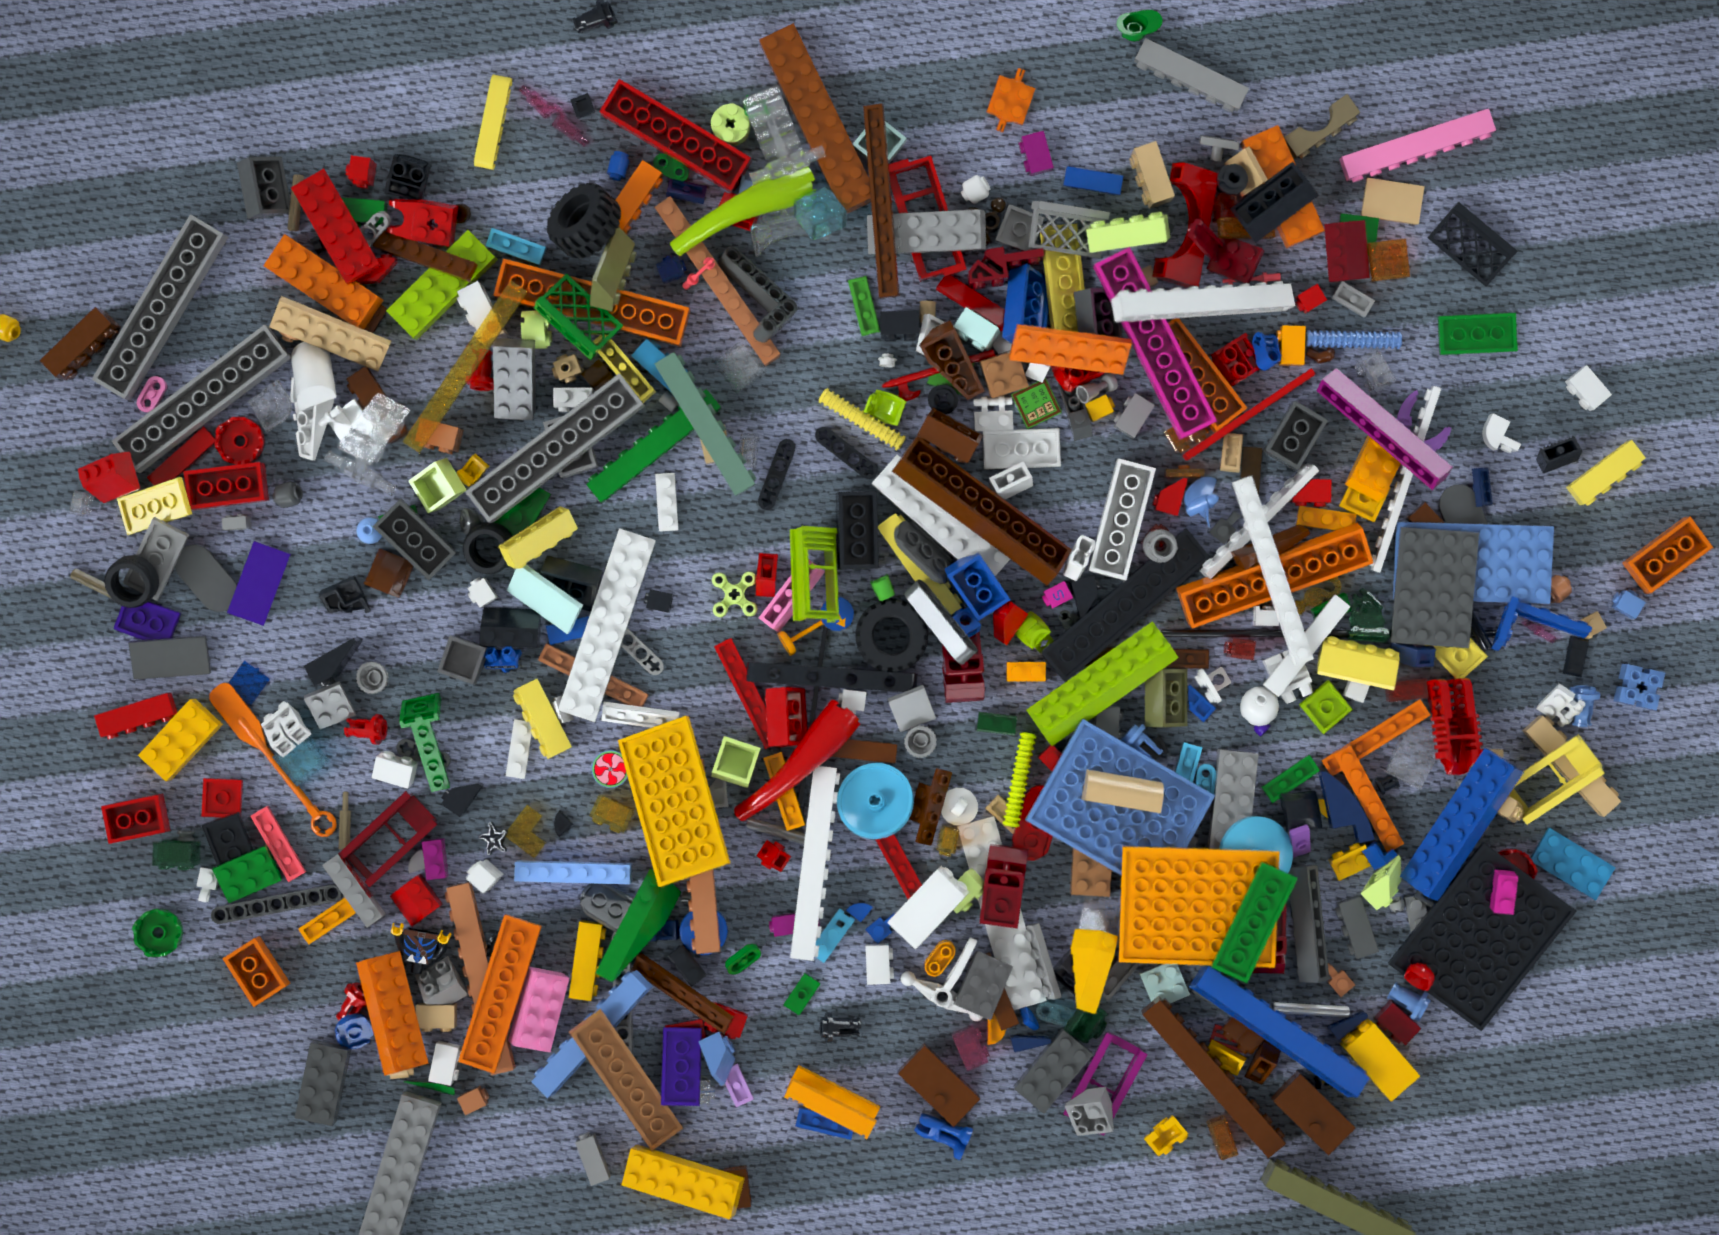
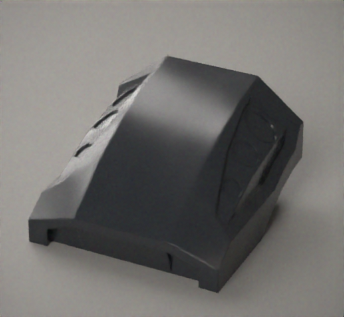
[384,154,432,200]
[1279,791,1322,832]

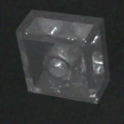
[69,490,93,517]

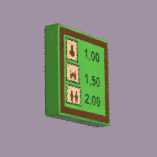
[1011,378,1062,429]

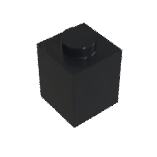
[644,589,674,613]

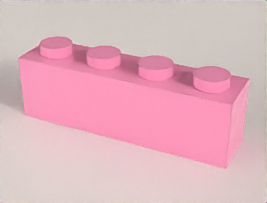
[759,559,825,632]

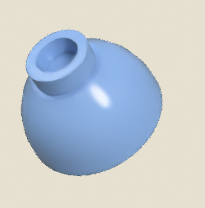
[356,517,382,544]

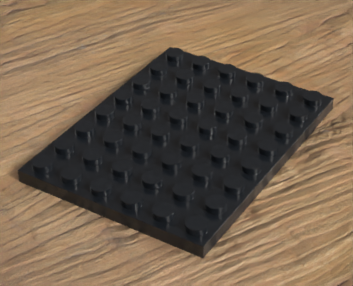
[1388,842,1577,1031]

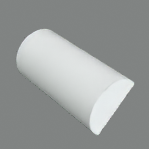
[291,342,336,410]

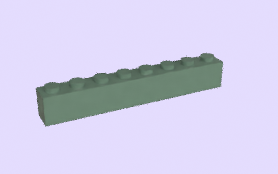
[655,352,757,497]

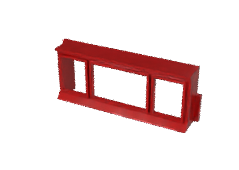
[889,156,967,282]

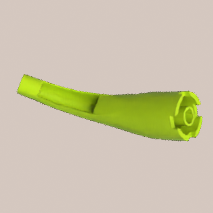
[670,163,817,256]

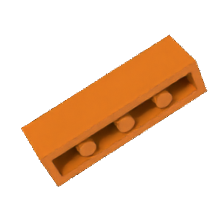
[616,160,663,235]

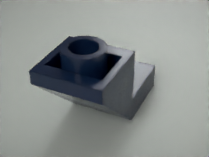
[1390,643,1436,667]

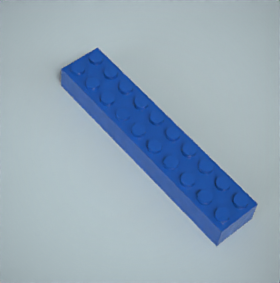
[1189,966,1370,1097]

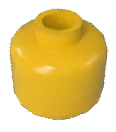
[0,314,21,342]

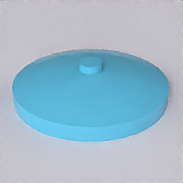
[837,763,914,839]
[1219,816,1293,873]

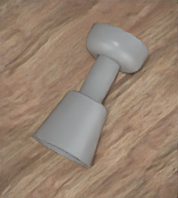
[1076,373,1118,404]

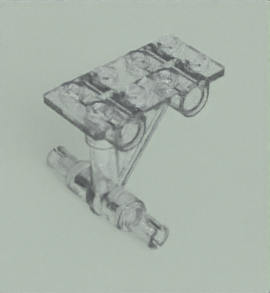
[742,85,826,185]
[324,393,410,496]

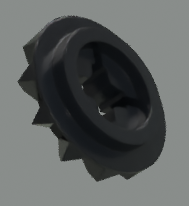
[928,384,959,414]

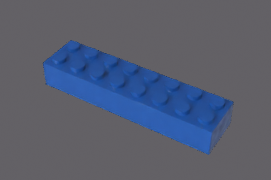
[1399,748,1524,901]

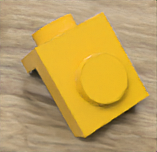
[456,454,490,487]

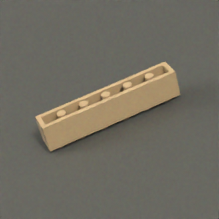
[1522,715,1621,817]

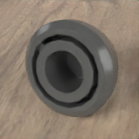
[460,508,484,535]

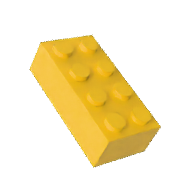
[138,699,223,782]

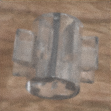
[700,1081,715,1104]

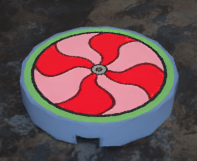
[591,750,628,788]

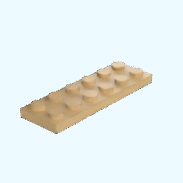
[270,296,391,371]

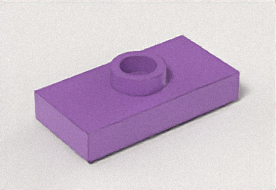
[1289,825,1311,858]

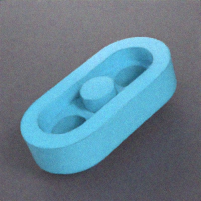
[1195,764,1216,795]

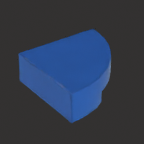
[846,903,873,922]
[1020,1007,1040,1031]

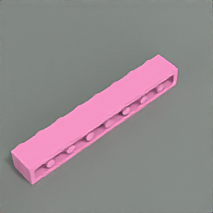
[1339,108,1496,183]

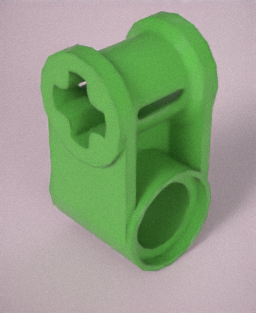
[870,574,895,601]

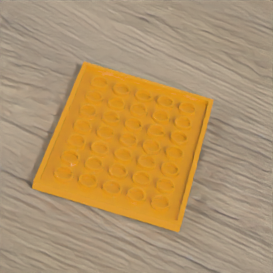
[1119,846,1280,967]

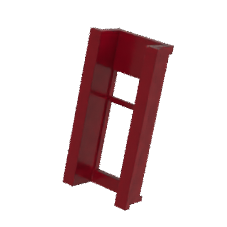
[338,791,438,888]

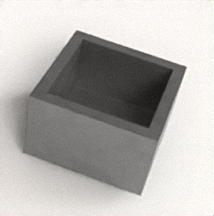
[437,635,487,685]

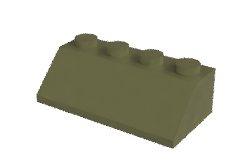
[590,227,637,311]

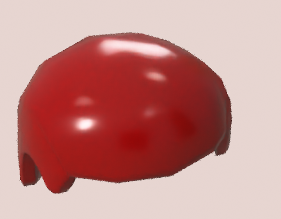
[1404,963,1435,991]

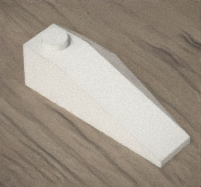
[290,377,334,461]

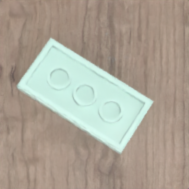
[507,565,583,634]

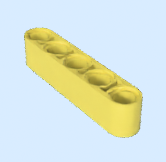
[474,74,512,170]

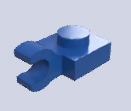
[865,912,895,944]

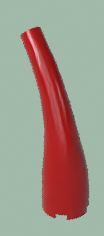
[734,700,861,821]

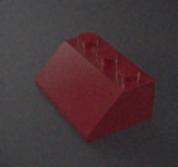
[1324,220,1370,282]

